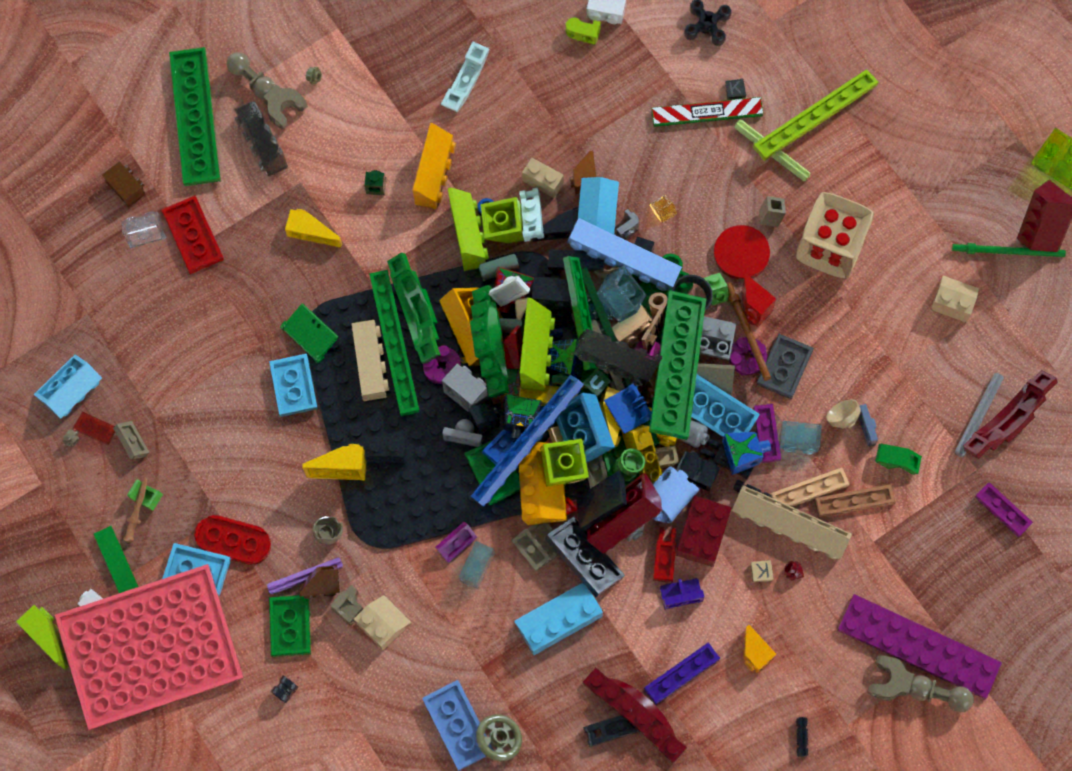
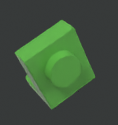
[704,273,729,305]
[127,480,163,511]

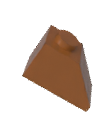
[570,151,596,194]

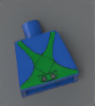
[722,432,771,475]

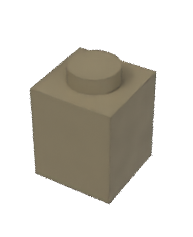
[759,196,786,227]

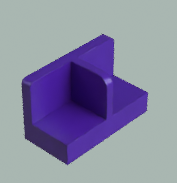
[660,578,705,610]

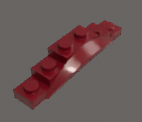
[963,370,1058,459]
[582,667,687,764]

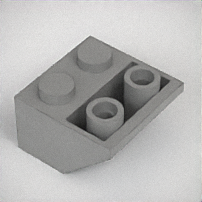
[699,316,736,360]

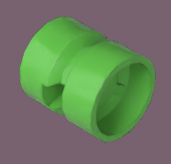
[612,449,645,482]

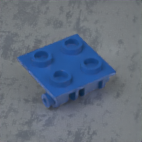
[604,384,651,434]

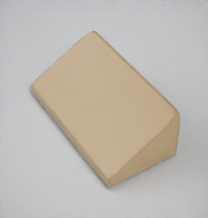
[515,298,527,320]

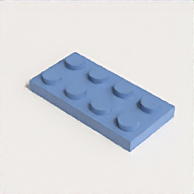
[422,680,494,771]

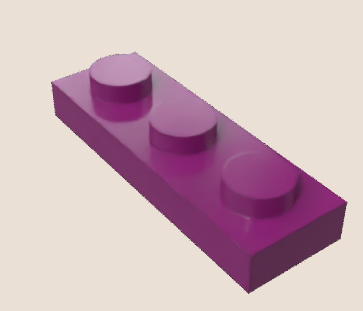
[753,404,781,463]
[975,482,1033,538]

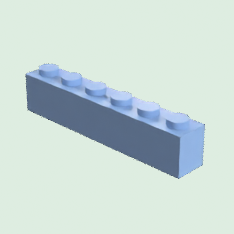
[567,218,682,291]

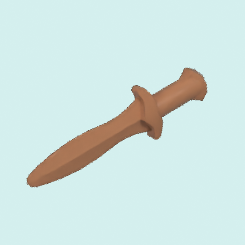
[123,477,147,543]

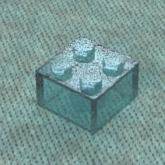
[597,265,646,323]

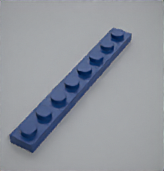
[471,375,584,506]

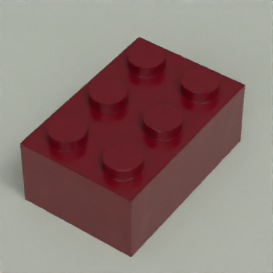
[676,496,732,568]

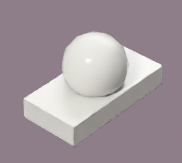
[489,276,530,307]

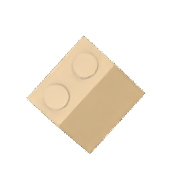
[931,276,979,323]
[354,595,411,651]

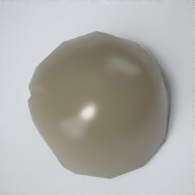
[313,517,343,545]

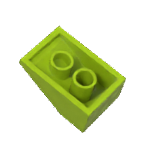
[16,605,68,671]

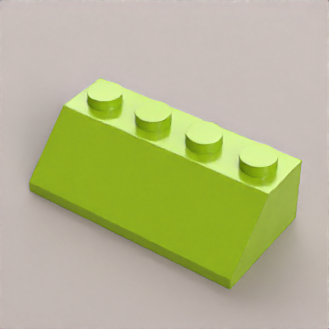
[448,188,489,271]

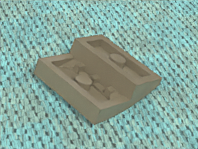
[511,523,558,571]

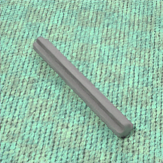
[955,373,1004,457]

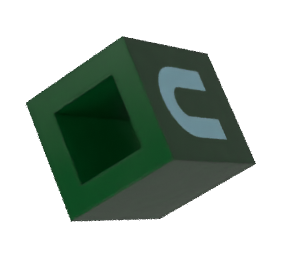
[579,368,611,397]

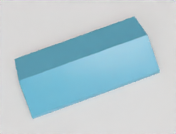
[578,177,619,251]
[691,374,760,437]

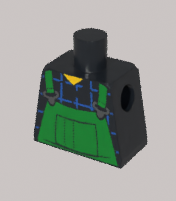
[503,394,542,442]

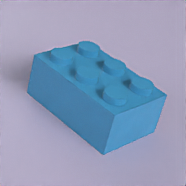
[556,393,615,463]

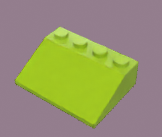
[520,298,555,391]

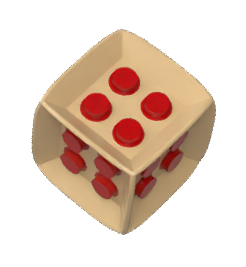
[796,192,874,278]

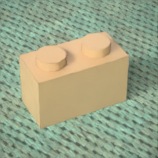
[522,158,564,198]

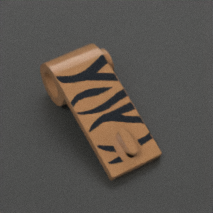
[642,293,668,353]

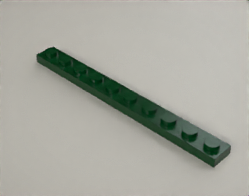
[581,267,659,447]

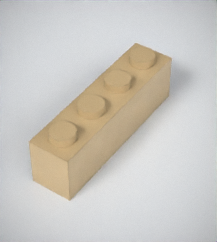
[352,320,389,401]

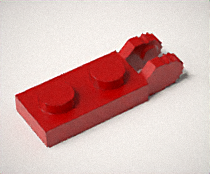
[653,527,677,583]

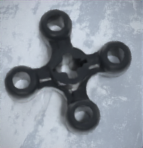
[684,0,732,46]

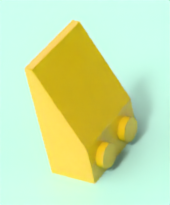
[302,444,366,480]

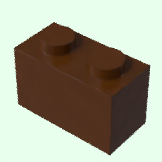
[102,161,146,208]

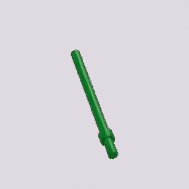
[951,243,1066,257]

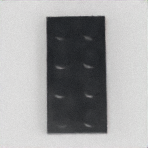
[544,517,625,597]

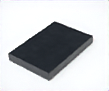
[576,471,627,531]

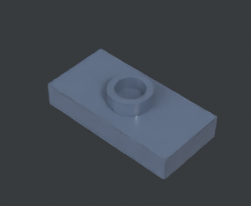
[858,404,878,447]

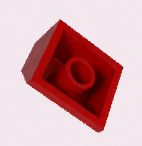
[742,275,776,327]

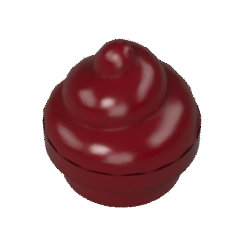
[783,561,804,581]

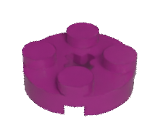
[729,337,767,375]
[423,345,461,384]

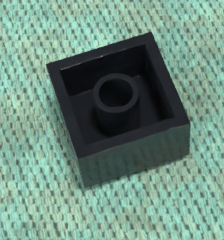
[532,277,571,316]

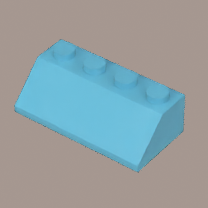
[514,583,603,656]

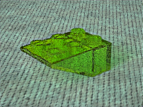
[1031,128,1072,190]

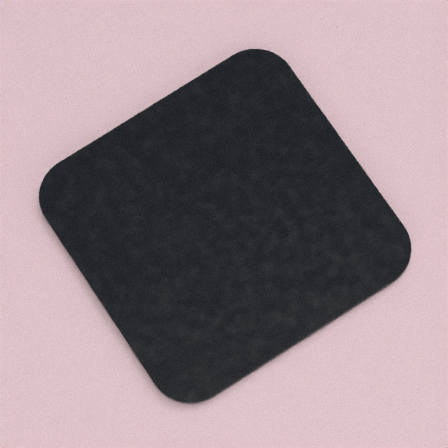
[307,251,590,549]

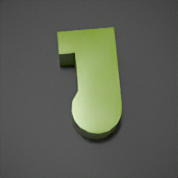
[566,18,601,45]

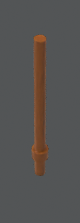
[726,282,771,381]

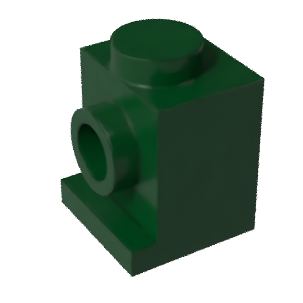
[364,170,386,195]

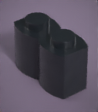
[676,451,720,492]

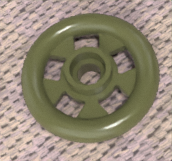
[476,714,522,761]

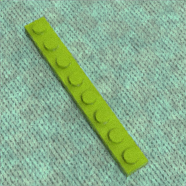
[753,69,878,161]

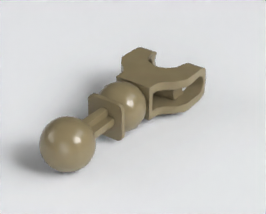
[227,52,308,129]
[868,655,974,713]

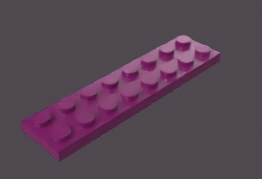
[837,594,1002,700]

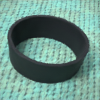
[672,275,713,310]

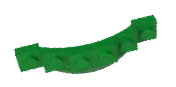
[387,253,440,364]
[470,285,509,398]

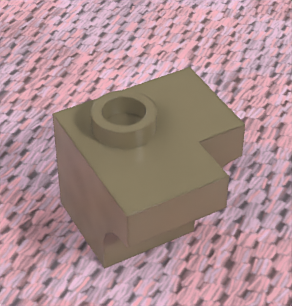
[330,585,363,626]

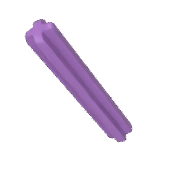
[267,558,343,594]

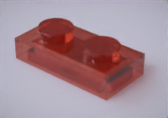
[73,411,116,445]

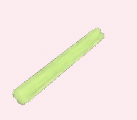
[735,120,811,181]

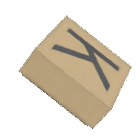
[751,560,773,583]

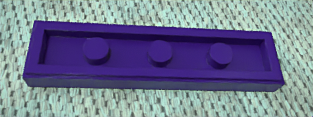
[644,642,720,705]

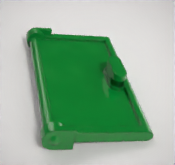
[280,303,339,363]

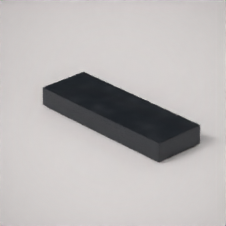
[547,250,605,271]

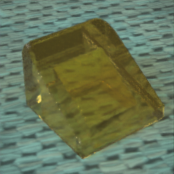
[650,196,677,222]

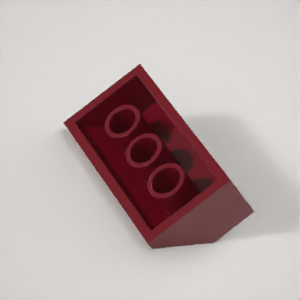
[1016,179,1072,252]
[587,473,662,554]

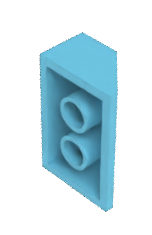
[34,355,102,419]

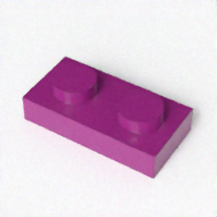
[435,522,477,563]

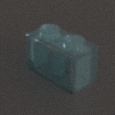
[779,421,822,454]
[459,541,495,589]

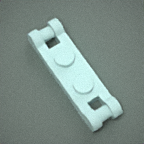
[520,187,544,242]

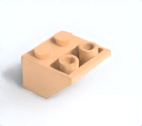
[612,305,653,350]

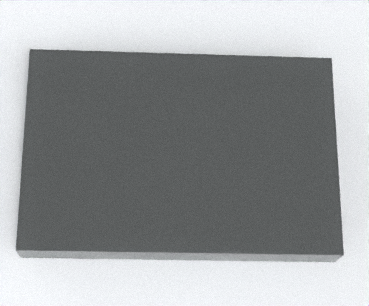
[756,334,814,400]

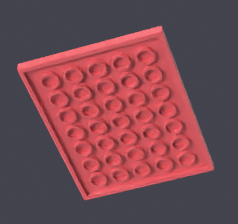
[55,564,244,730]

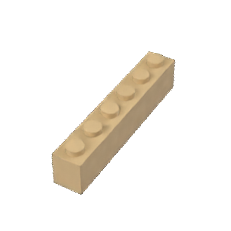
[732,485,852,560]

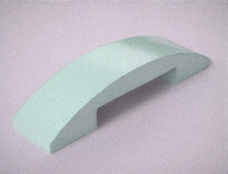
[441,42,489,112]

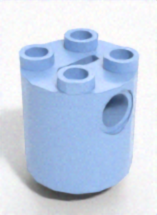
[652,466,699,523]

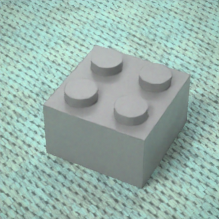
[442,363,488,412]

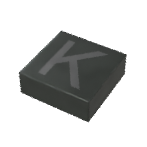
[725,79,746,100]

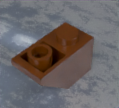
[299,565,340,598]

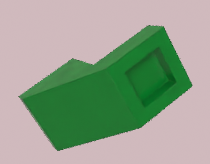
[875,443,922,475]

